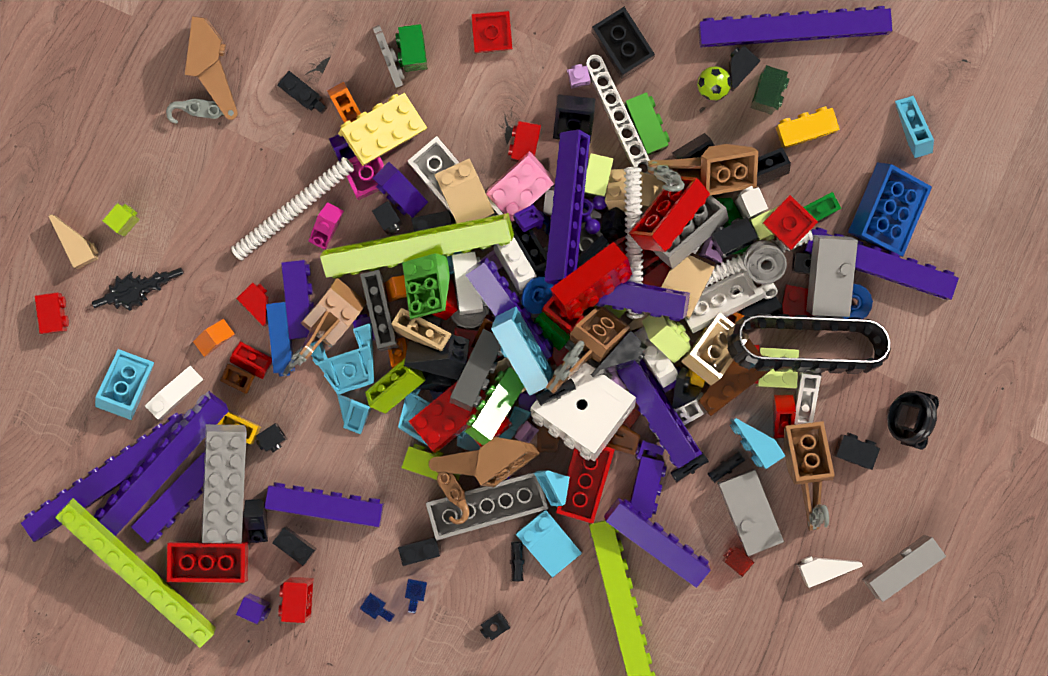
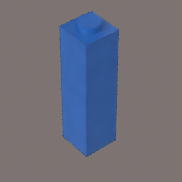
[266,302,295,377]

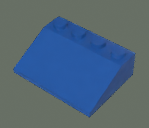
[848,162,932,257]

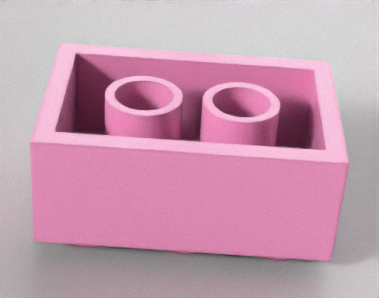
[486,151,555,222]

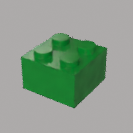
[395,24,428,72]

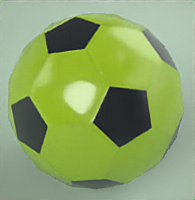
[697,66,731,100]

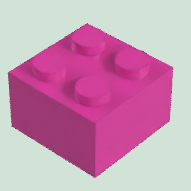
[347,156,384,200]

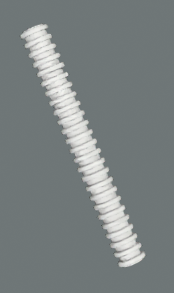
[231,157,354,260]
[624,167,644,318]
[705,230,813,288]

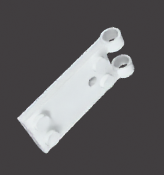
[685,263,778,333]

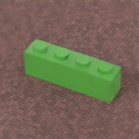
[464,367,524,445]

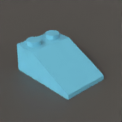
[95,349,154,420]
[516,510,582,578]

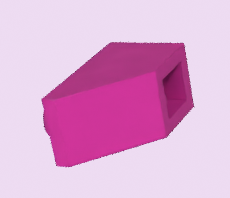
[308,202,344,250]

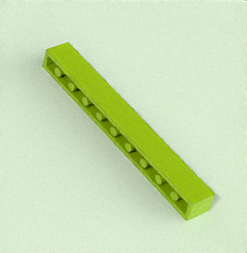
[320,213,514,278]
[55,498,216,648]
[589,519,655,676]

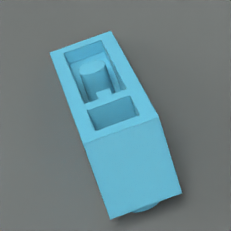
[895,96,934,158]

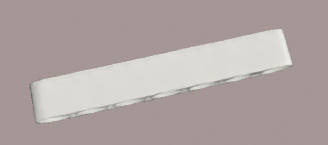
[586,55,650,174]

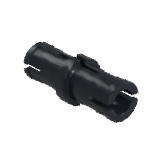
[535,378,576,406]
[707,451,745,483]
[670,452,709,483]
[510,542,525,581]

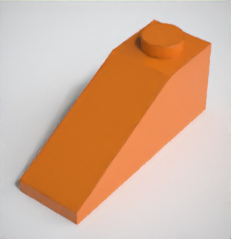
[327,82,361,123]

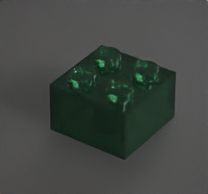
[750,65,790,115]

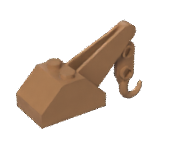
[429,437,540,524]

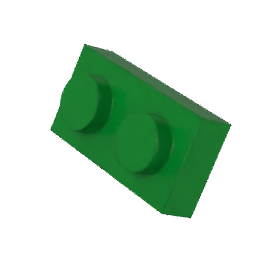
[803,192,842,221]
[534,312,570,351]

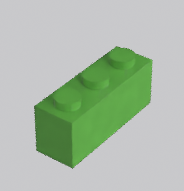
[625,92,670,156]

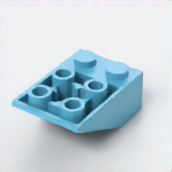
[730,418,785,469]

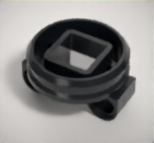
[887,391,939,450]

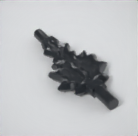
[92,267,184,311]

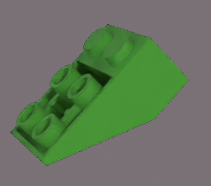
[402,253,450,319]

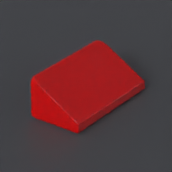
[230,341,272,379]

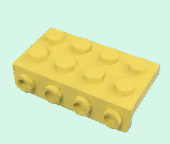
[338,93,427,166]

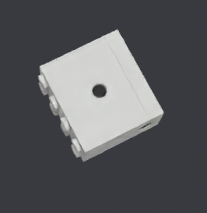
[530,358,636,461]

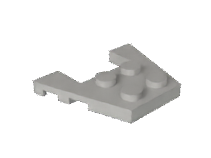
[372,25,405,88]

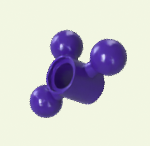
[582,195,607,234]

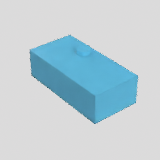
[491,307,554,395]

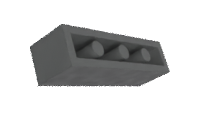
[360,270,399,352]
[450,329,503,412]

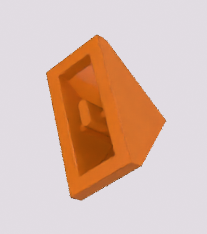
[384,275,407,302]
[193,319,235,357]

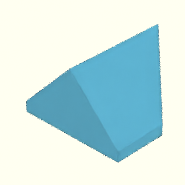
[337,394,371,434]
[534,471,570,506]

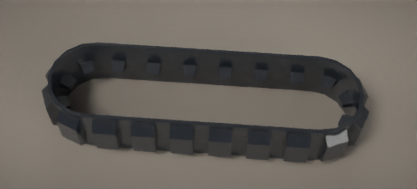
[726,313,891,374]

